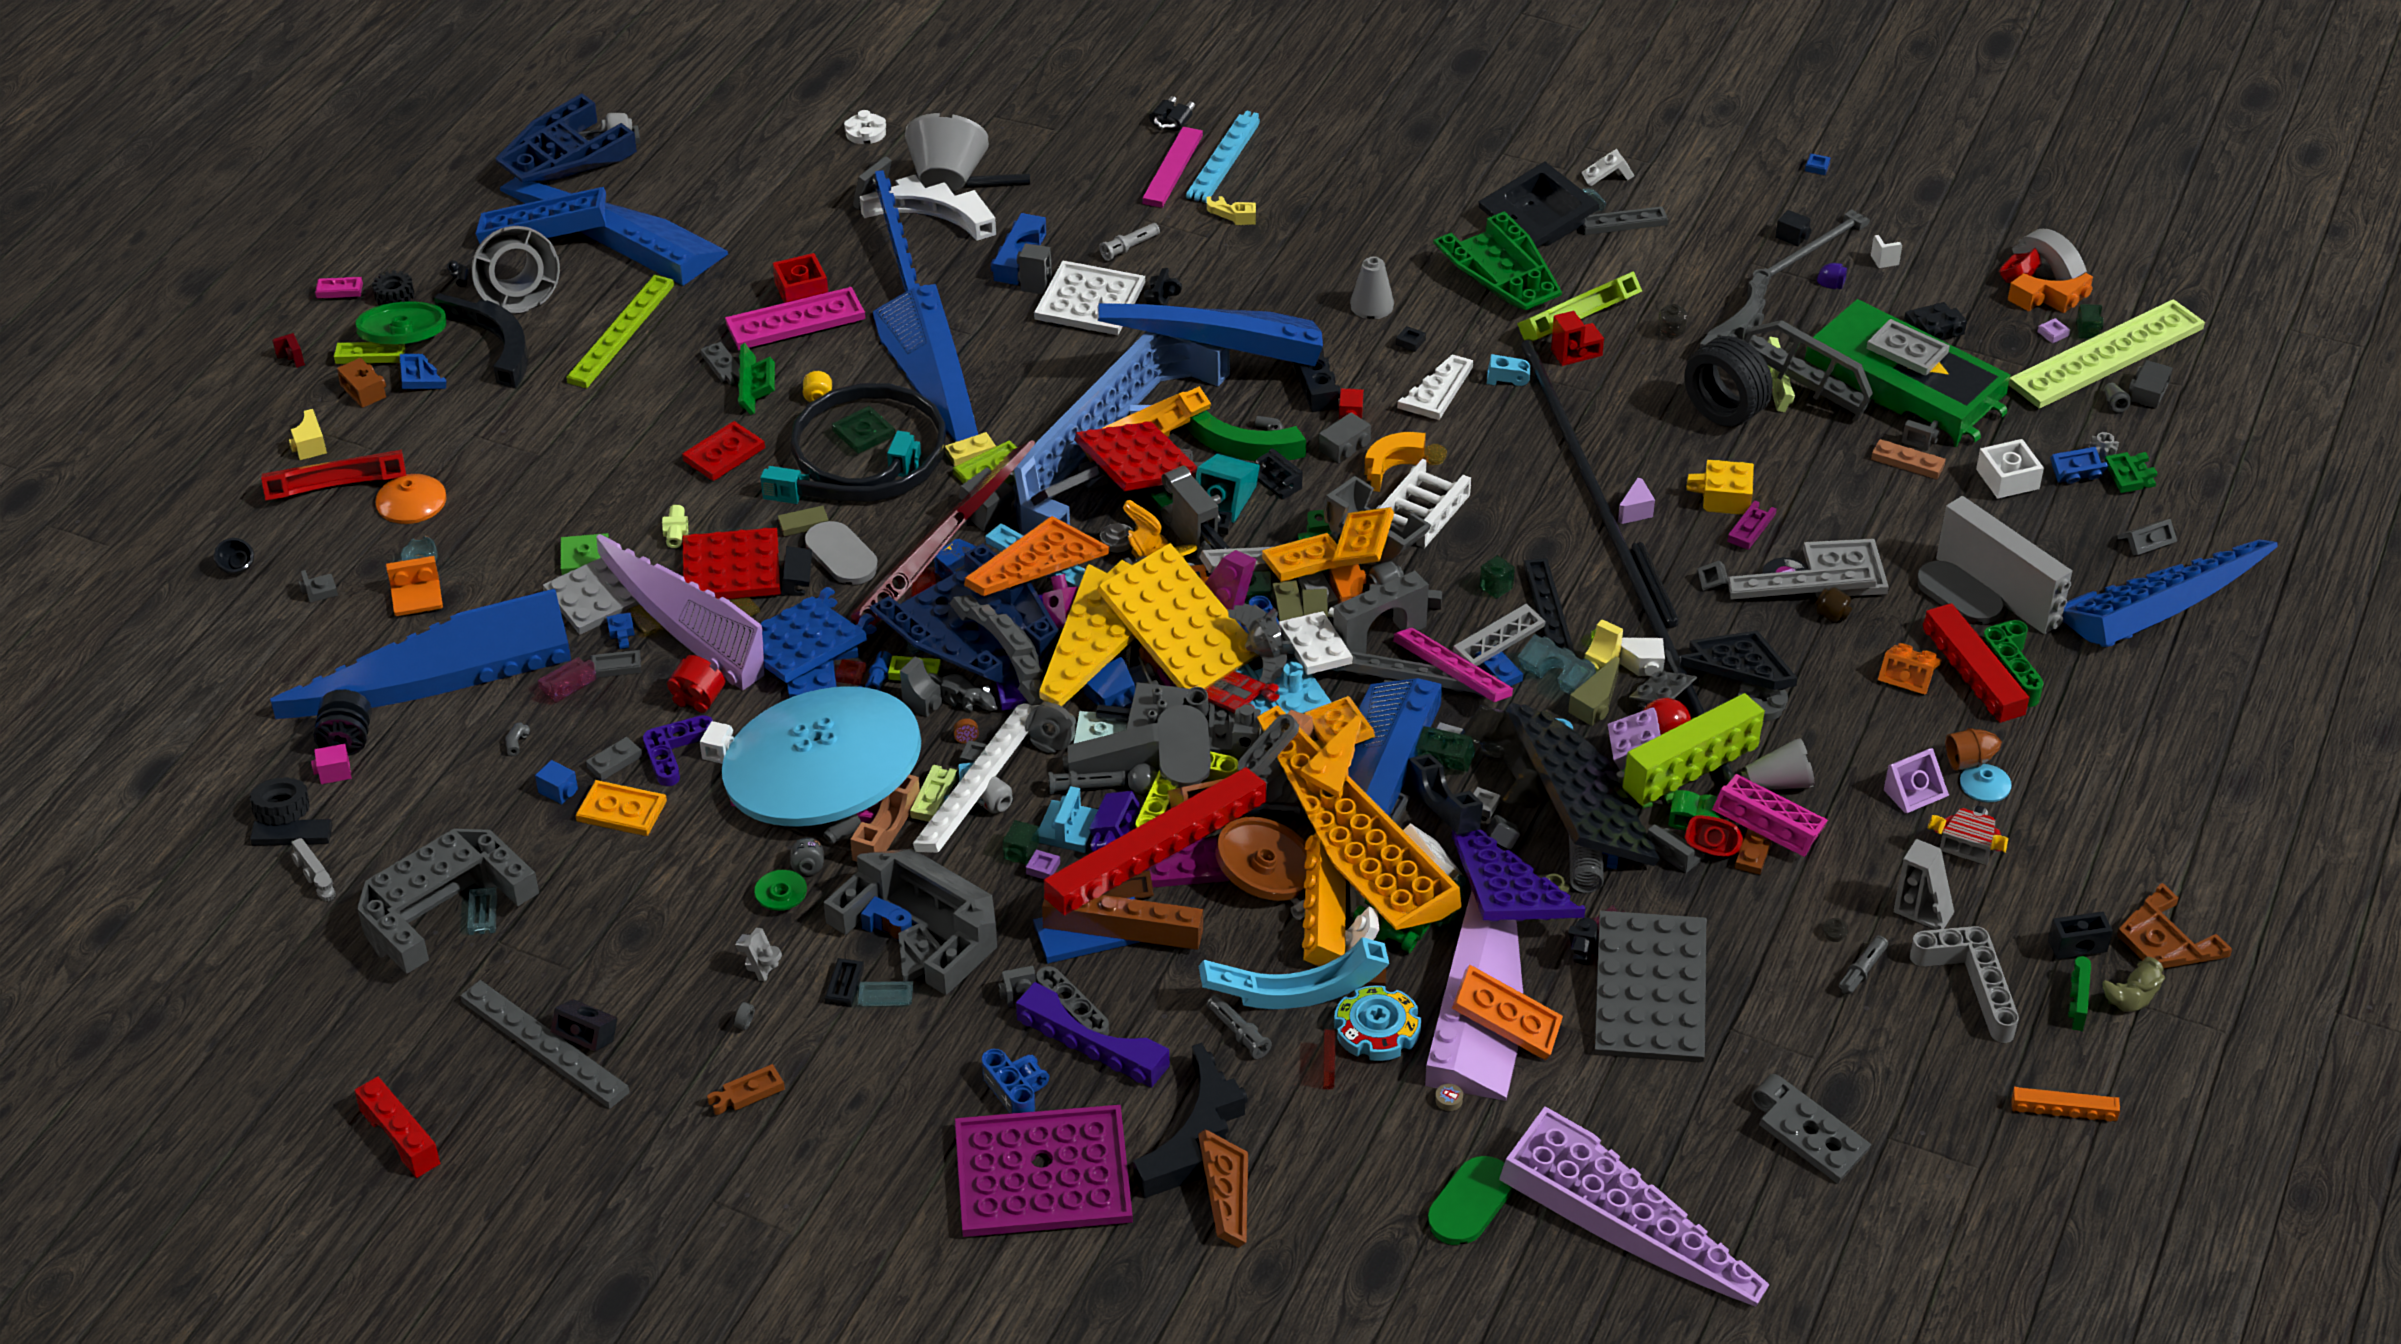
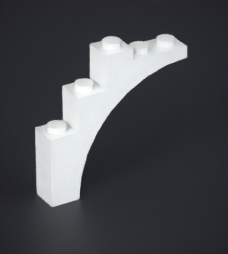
[860,175,996,241]

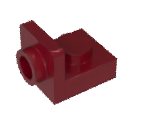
[272,333,305,368]

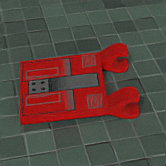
[1205,671,1280,713]

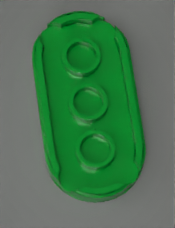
[1428,1156,1513,1245]

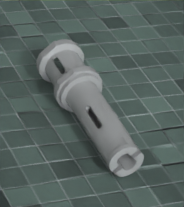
[1099,223,1160,261]

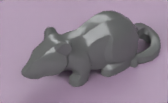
[928,673,997,713]

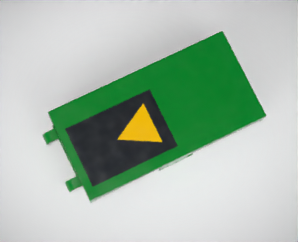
[1805,299,2011,447]

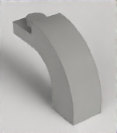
[2012,229,2087,281]

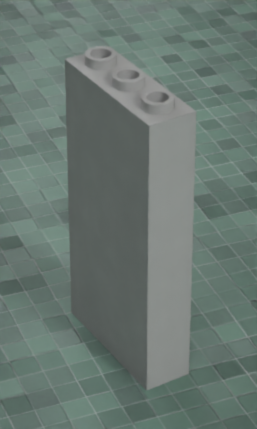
[1936,496,2072,635]

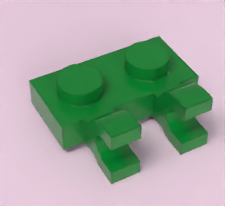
[2105,452,2158,493]

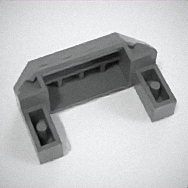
[357,829,539,974]
[823,848,997,995]

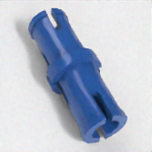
[865,651,892,691]

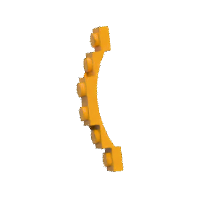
[1082,386,1211,462]

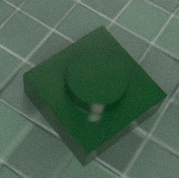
[1150,488,1173,513]

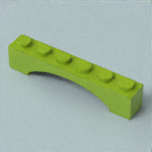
[1517,271,1642,341]

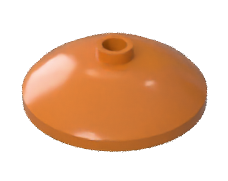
[375,474,446,524]

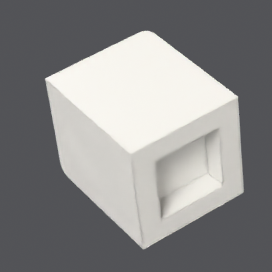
[1871,235,1902,268]

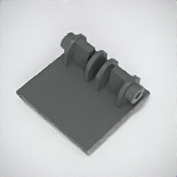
[1629,671,1697,712]

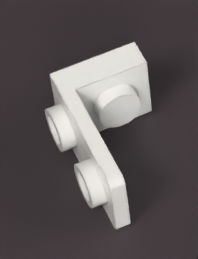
[1582,149,1634,186]

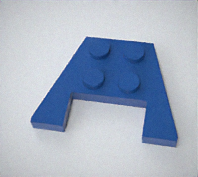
[787,645,863,698]

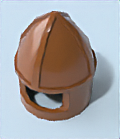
[1945,728,2002,771]

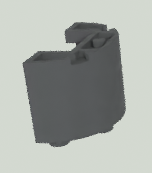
[1324,476,1431,565]

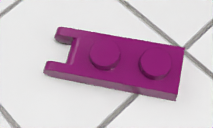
[1727,501,1777,550]

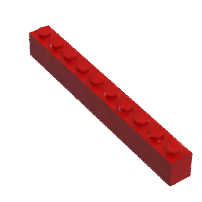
[1044,767,1266,916]

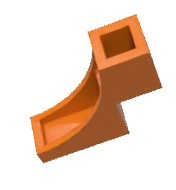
[2008,273,2093,313]

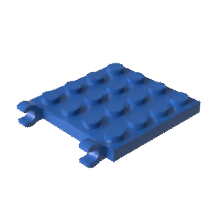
[761,587,877,683]

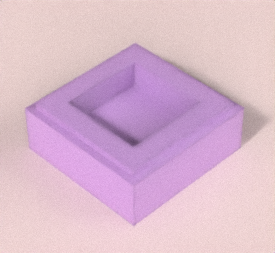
[2037,318,2070,344]

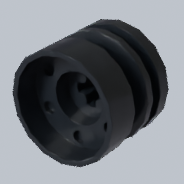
[313,689,372,756]

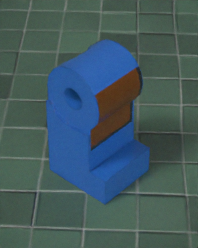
[861,896,912,940]

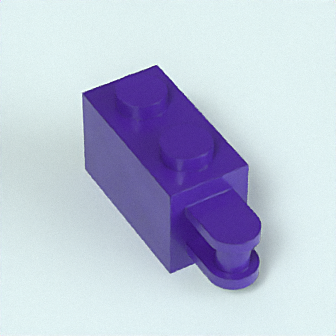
[1089,791,1142,852]

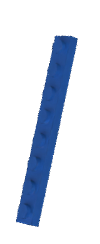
[875,170,920,292]

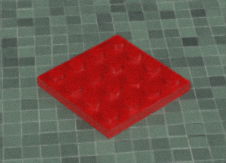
[1074,421,1197,491]
[683,527,781,599]

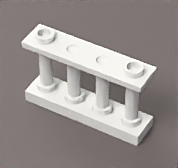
[1376,459,1471,549]

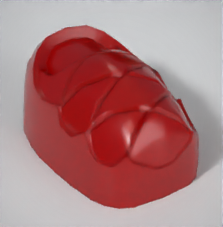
[1999,248,2042,284]
[1685,815,1743,857]

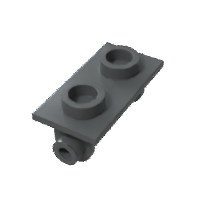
[1129,656,1161,688]

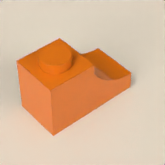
[1329,564,1366,604]

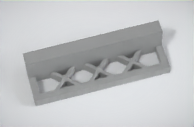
[1453,604,1546,666]

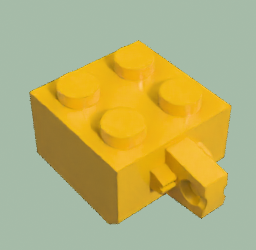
[1687,460,1754,515]

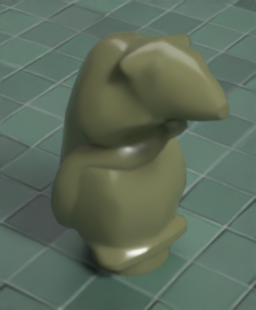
[2102,957,2165,1012]

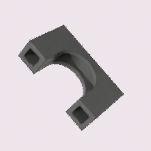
[1333,571,1429,654]

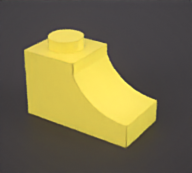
[289,409,327,460]
[1583,620,1623,676]

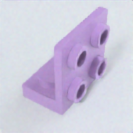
[1608,707,1661,771]

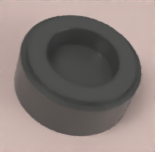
[734,1002,755,1031]

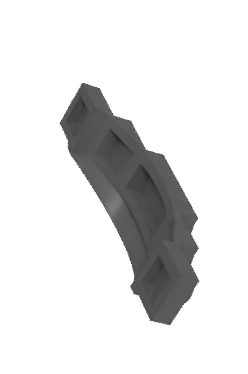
[1700,273,1767,348]
[950,595,1046,706]

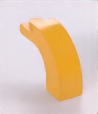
[1364,432,1426,492]

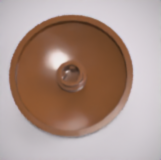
[1215,817,1307,901]

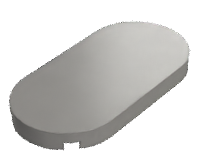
[805,521,878,585]

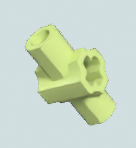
[662,505,689,548]

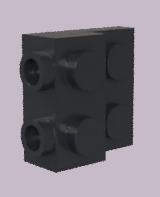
[1904,302,1967,340]

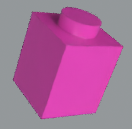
[311,744,352,784]

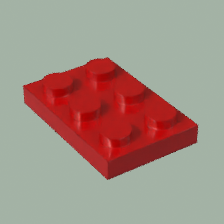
[682,421,765,481]

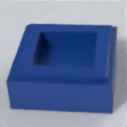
[1805,154,1831,175]

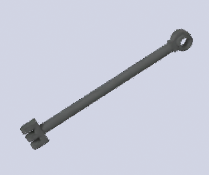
[1752,210,1870,285]

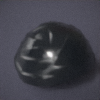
[214,538,254,575]

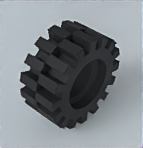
[372,270,415,305]

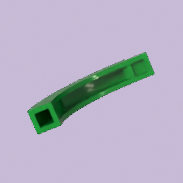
[1185,410,1306,461]

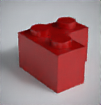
[1551,310,1604,366]

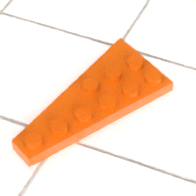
[964,516,1109,596]

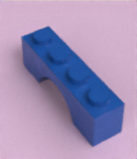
[991,213,1046,285]

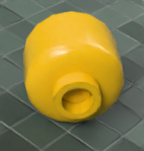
[803,371,832,402]

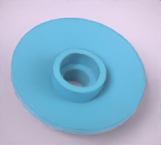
[1960,764,2011,802]

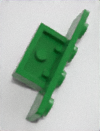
[738,343,775,415]

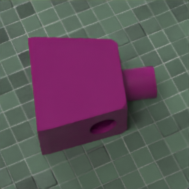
[1042,574,1079,630]

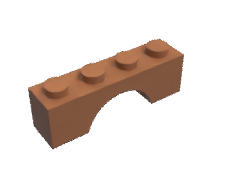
[850,774,920,862]

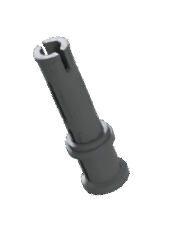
[1048,770,1126,795]
[1207,994,1272,1059]

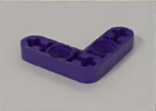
[643,715,713,787]

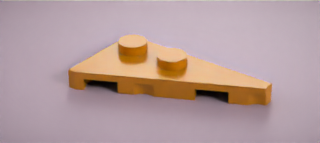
[1300,715,1362,799]

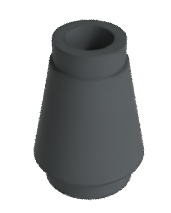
[2104,383,2130,412]
[823,814,861,845]

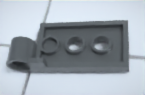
[1752,1074,1872,1184]

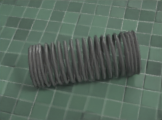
[1569,835,1604,893]

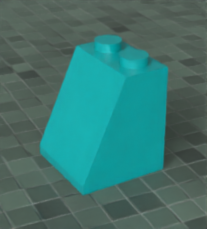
[1195,454,1260,523]

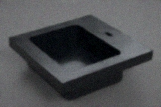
[1478,161,1599,248]

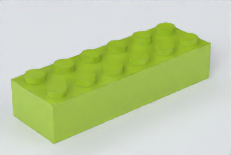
[1622,693,1765,806]

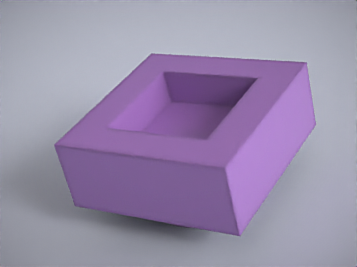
[1026,850,1060,879]

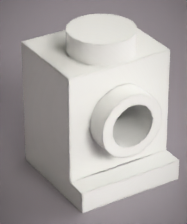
[700,721,734,764]

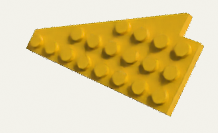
[1039,560,1136,706]

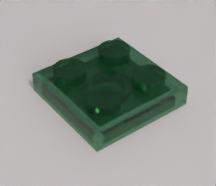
[832,406,896,454]

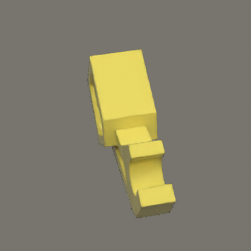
[1207,196,1256,225]

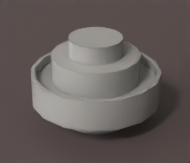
[1100,523,1133,553]

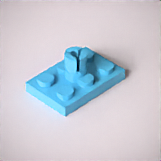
[1255,657,1331,714]

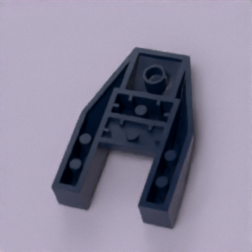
[495,94,637,182]

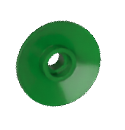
[755,870,807,911]

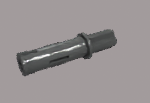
[1839,935,1888,994]

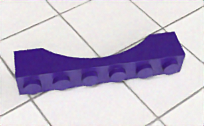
[1016,982,1170,1088]

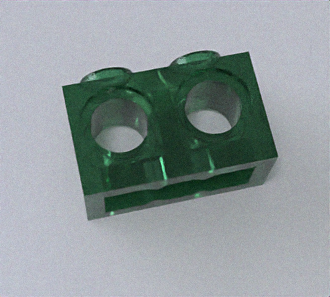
[1416,726,1475,772]

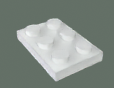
[1278,611,1353,675]

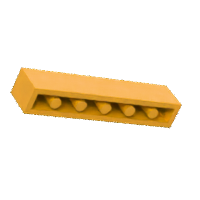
[1302,833,1346,967]

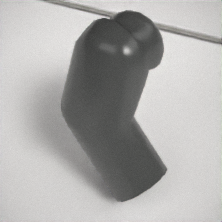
[505,722,530,756]

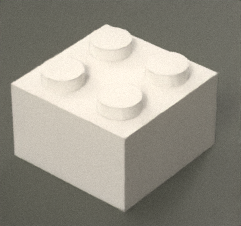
[1976,439,2044,499]

